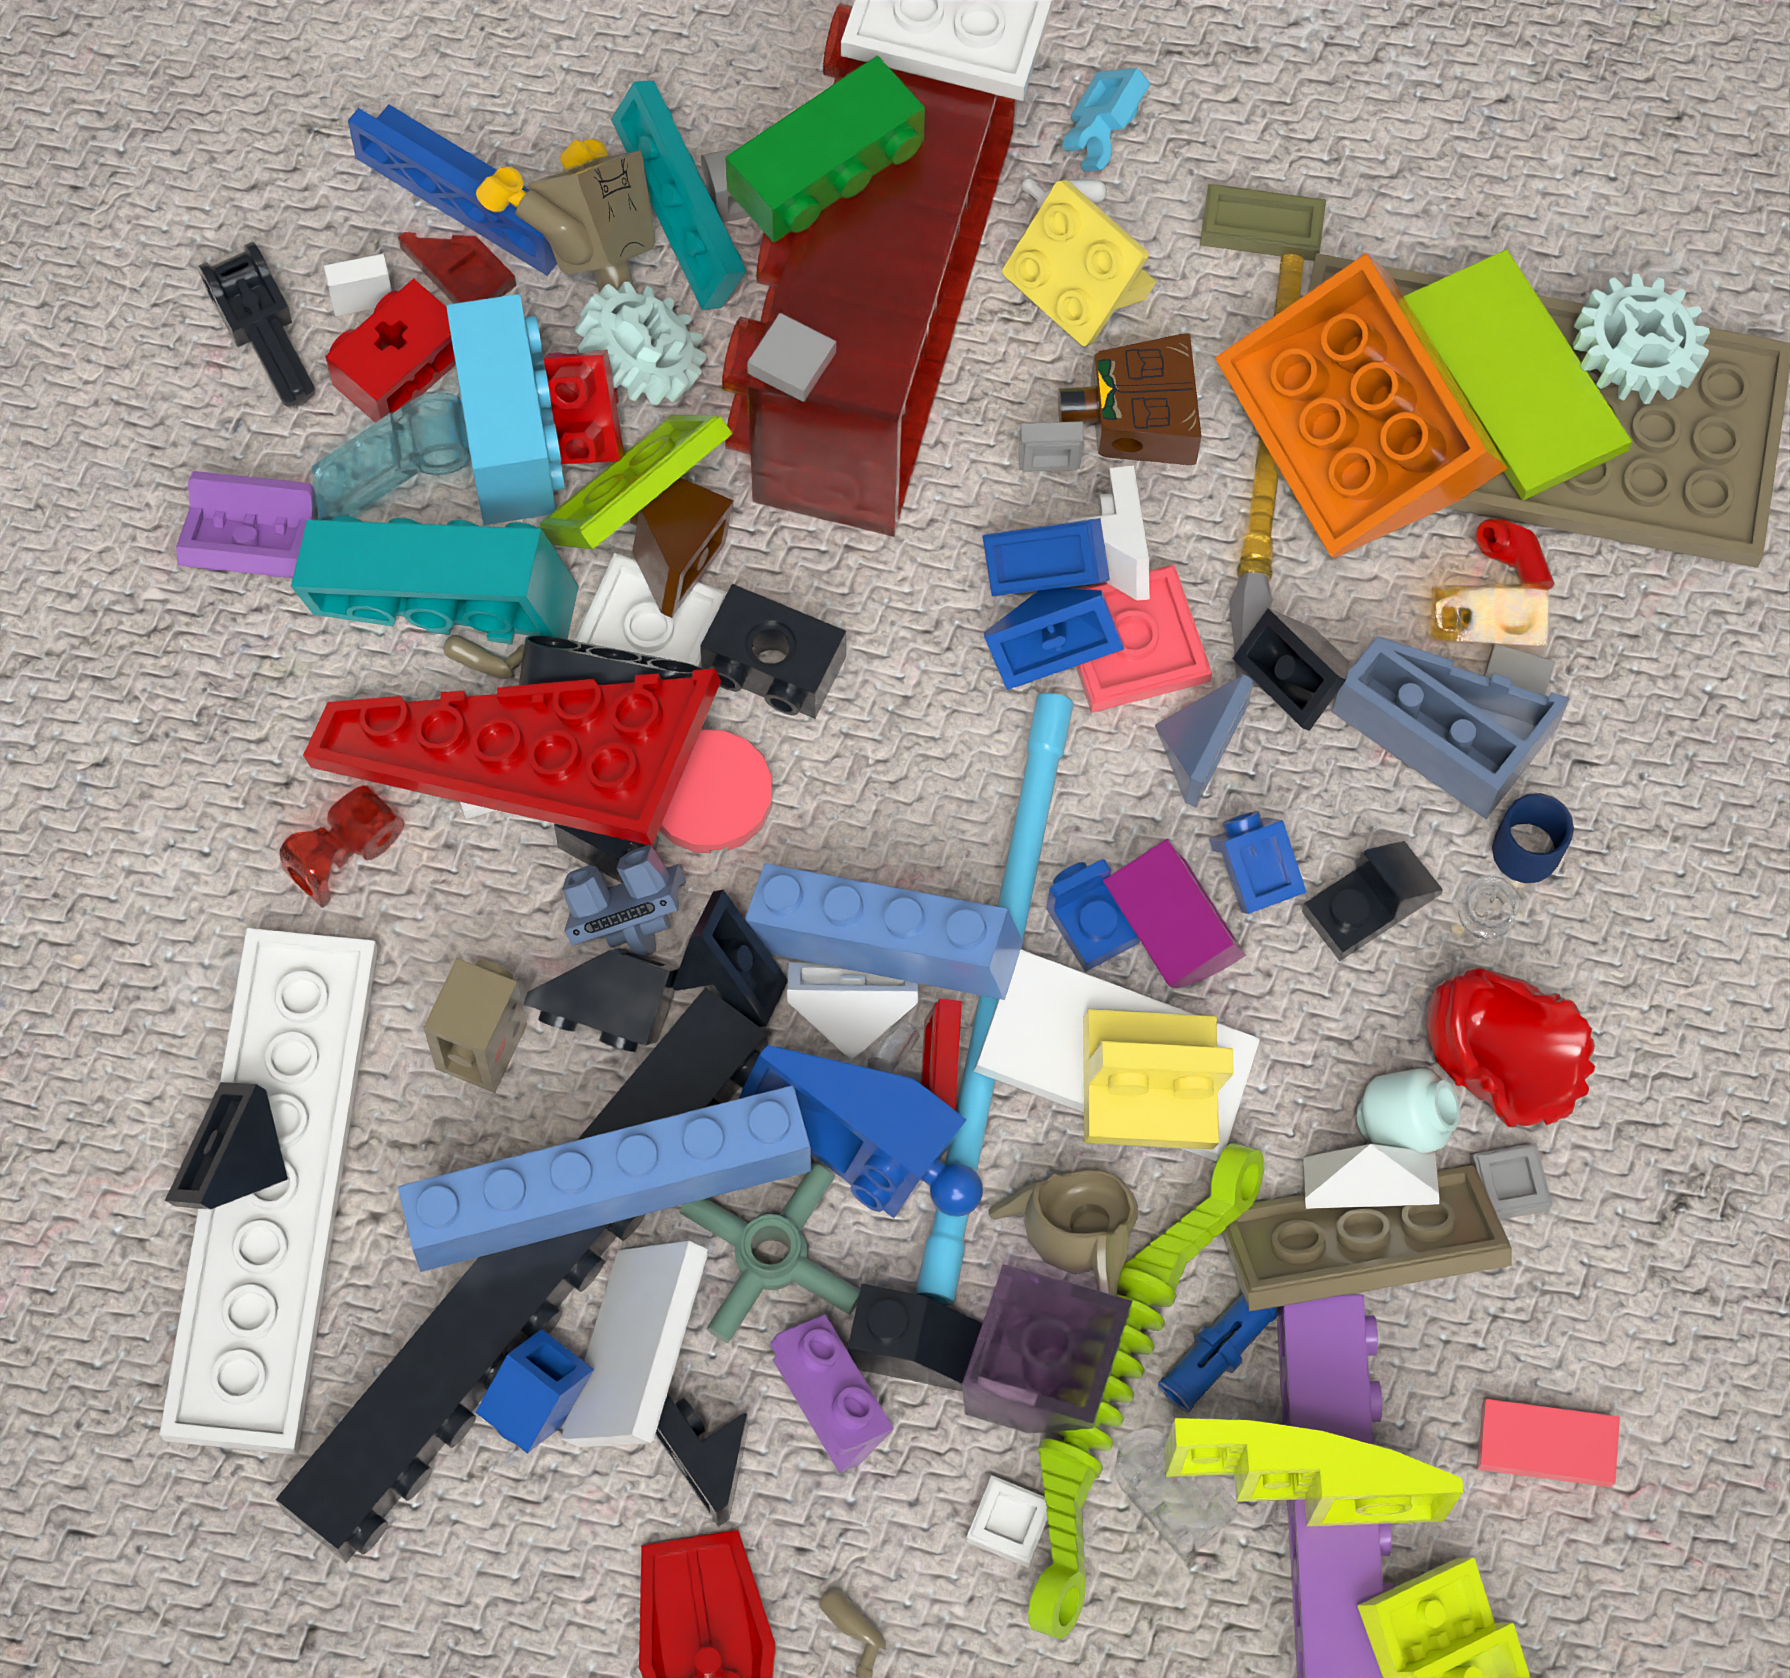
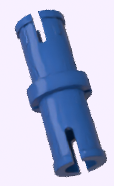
[1158,1292,1278,1413]

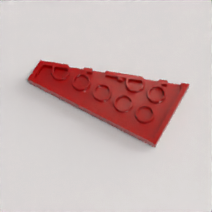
[303,669,721,846]

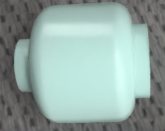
[1357,1068,1460,1153]

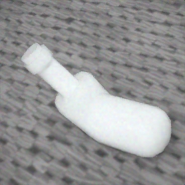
[1022,178,1106,210]

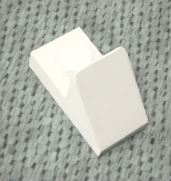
[1068,465,1150,601]

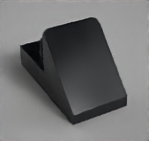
[1302,841,1443,961]
[672,889,788,1027]
[655,1393,748,1527]

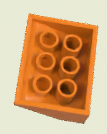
[1215,253,1508,558]

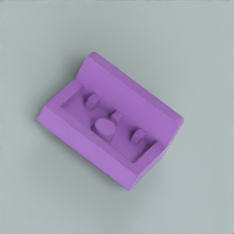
[176,471,315,578]
[770,1314,894,1474]

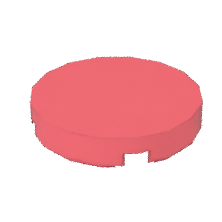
[659,730,772,853]

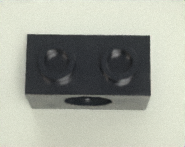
[700,584,846,719]

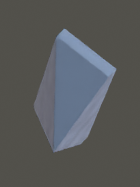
[1155,674,1254,808]

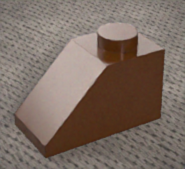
[630,477,734,618]

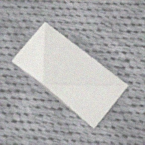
[787,962,918,1061]
[1303,1144,1439,1209]

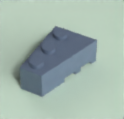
[1332,636,1570,819]

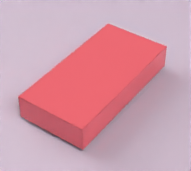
[1477,1399,1620,1488]

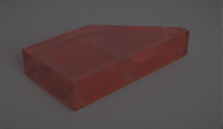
[398,232,516,304]

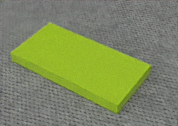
[1404,249,1632,501]

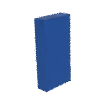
[982,518,1110,596]

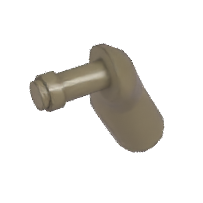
[443,635,524,679]
[819,1589,886,1678]

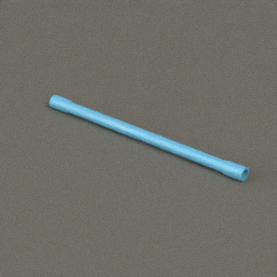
[915,693,1074,1305]

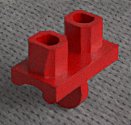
[544,349,624,464]

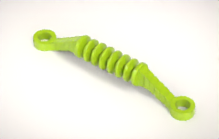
[1028,1143,1264,1640]

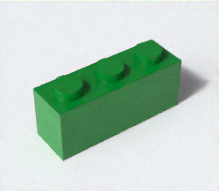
[725,55,925,243]

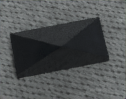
[165,1082,288,1210]

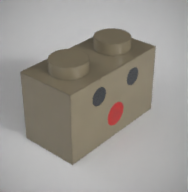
[423,958,527,1093]

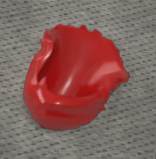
[1426,967,1596,1128]

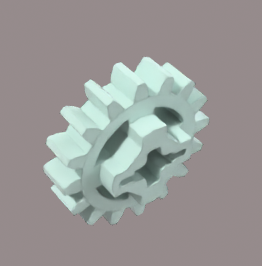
[1573,274,1710,404]
[575,282,706,405]

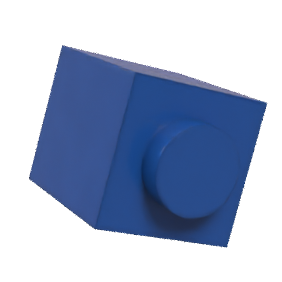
[475,1329,594,1454]

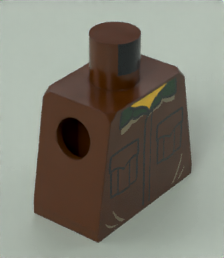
[1058,333,1202,465]

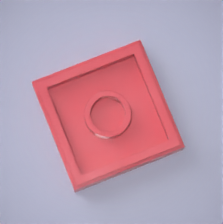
[1076,564,1212,713]

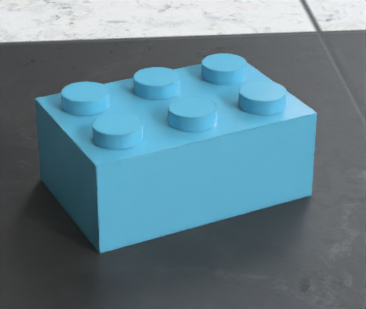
[446,294,565,525]

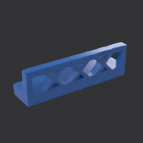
[348,104,557,276]

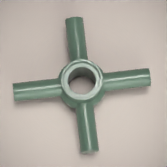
[680,1163,860,1343]

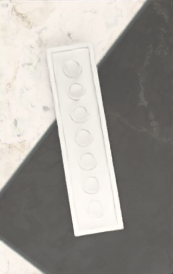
[159,928,378,1455]

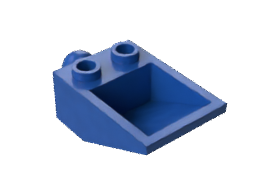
[739,1045,983,1218]

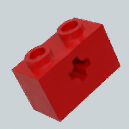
[325,278,456,429]

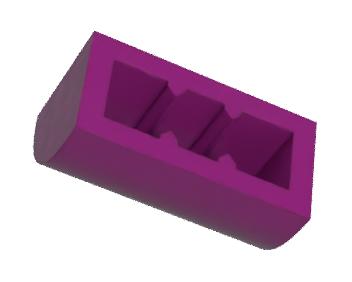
[1103,838,1246,988]

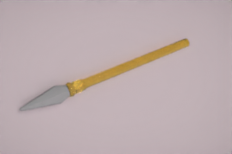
[1230,254,1304,678]

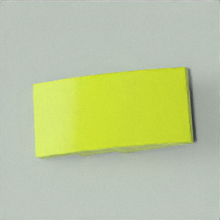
[1164,1418,1463,1526]
[1357,1557,1531,1678]

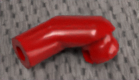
[1475,518,1555,596]

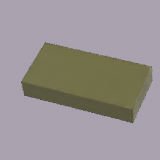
[1200,184,1326,261]

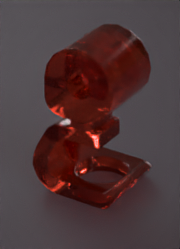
[279,785,405,908]

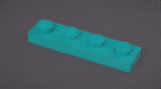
[611,80,747,310]

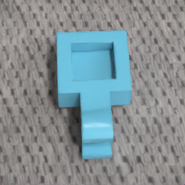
[1062,68,1151,172]

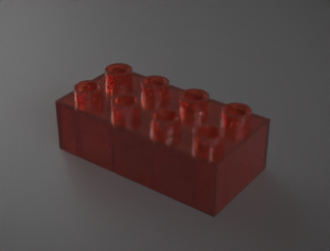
[722,3,1018,537]

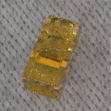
[1430,583,1549,646]

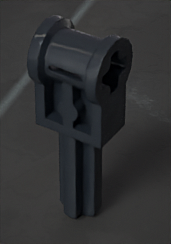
[197,241,315,407]

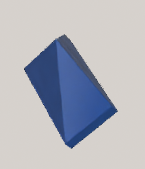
[984,588,1124,690]

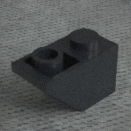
[523,948,679,1052]

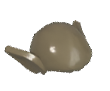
[988,1170,1138,1307]

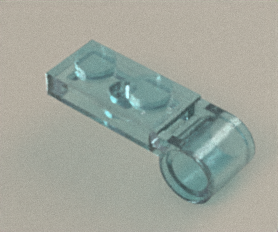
[312,392,471,521]

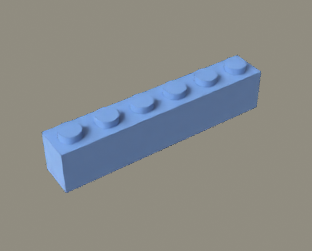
[397,1086,811,1272]

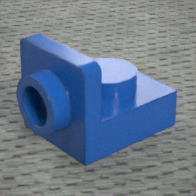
[1209,811,1307,914]
[1046,859,1140,972]

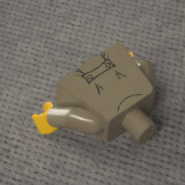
[476,139,656,293]

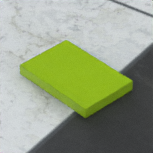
[537,414,733,549]

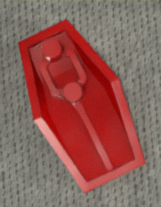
[639,1530,776,1678]

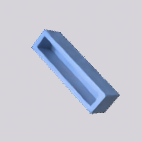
[745,863,1023,1000]

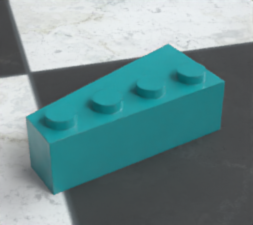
[291,516,579,645]

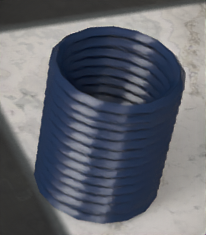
[1492,793,1574,883]

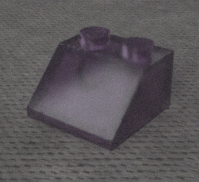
[962,1264,1133,1434]

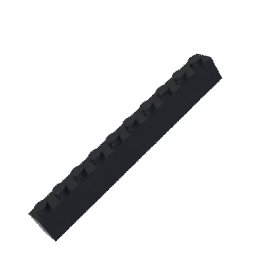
[275,987,768,1563]

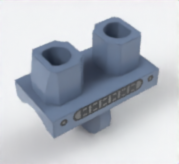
[562,845,686,956]

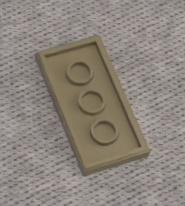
[1222,1165,1512,1312]

